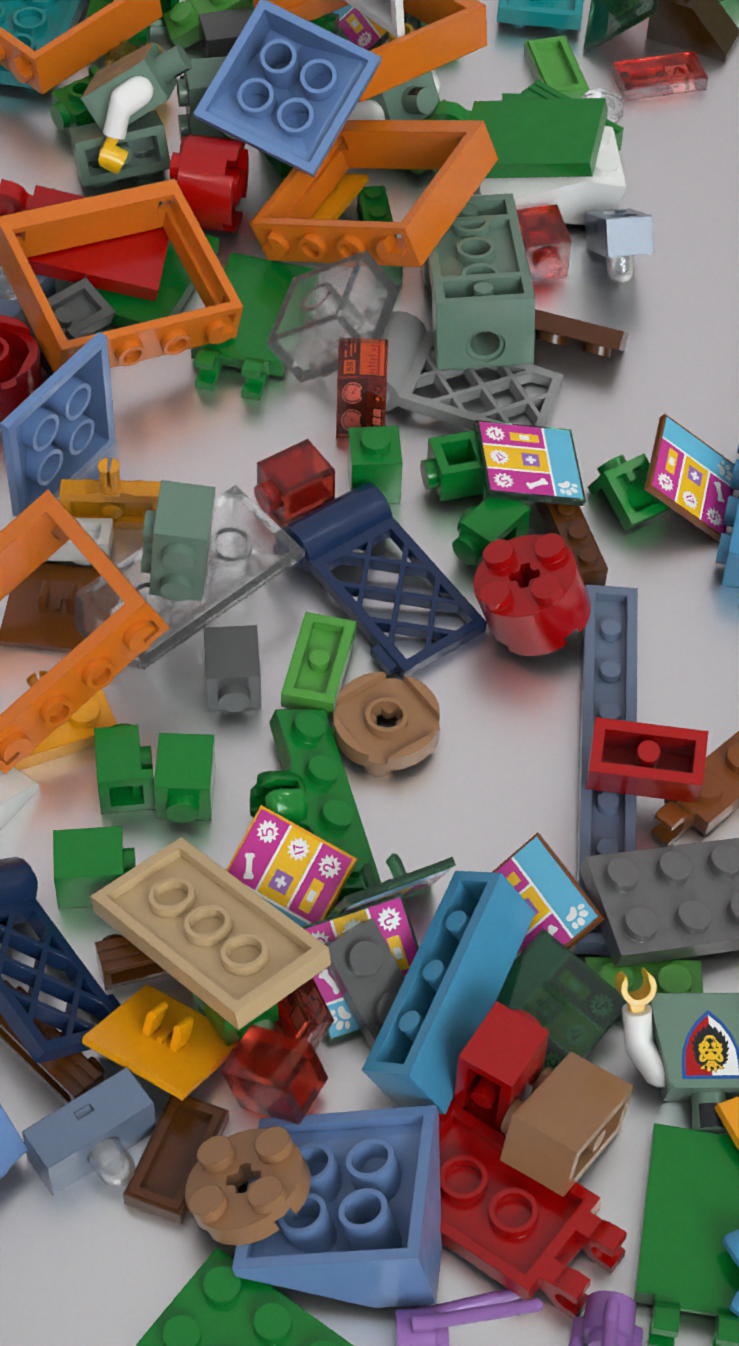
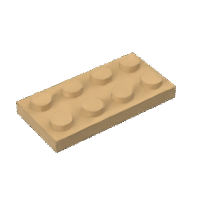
[90,837,331,1030]

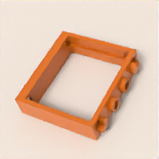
[0,0,163,95]
[253,0,487,102]
[250,120,498,267]
[0,179,243,373]
[0,489,170,774]

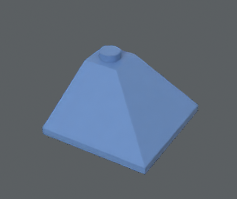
[193,0,382,178]
[0,332,116,516]
[232,1105,442,1308]

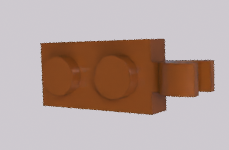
[651,731,739,847]

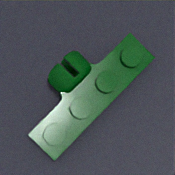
[249,709,383,901]

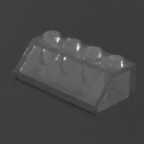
[74,485,305,670]

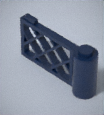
[278,482,487,680]
[0,857,121,1064]

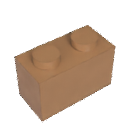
[500,1052,634,1197]

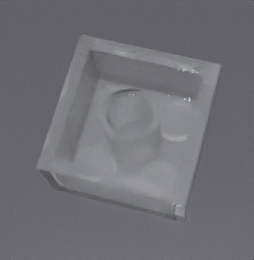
[266,250,400,383]

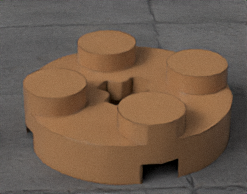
[333,672,440,777]
[185,1126,311,1245]

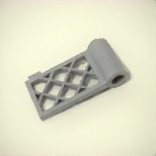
[357,311,564,431]

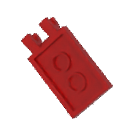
[0,179,169,302]
[439,1101,627,1319]

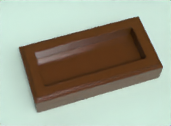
[123,1095,229,1225]

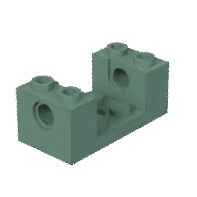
[421,193,535,371]

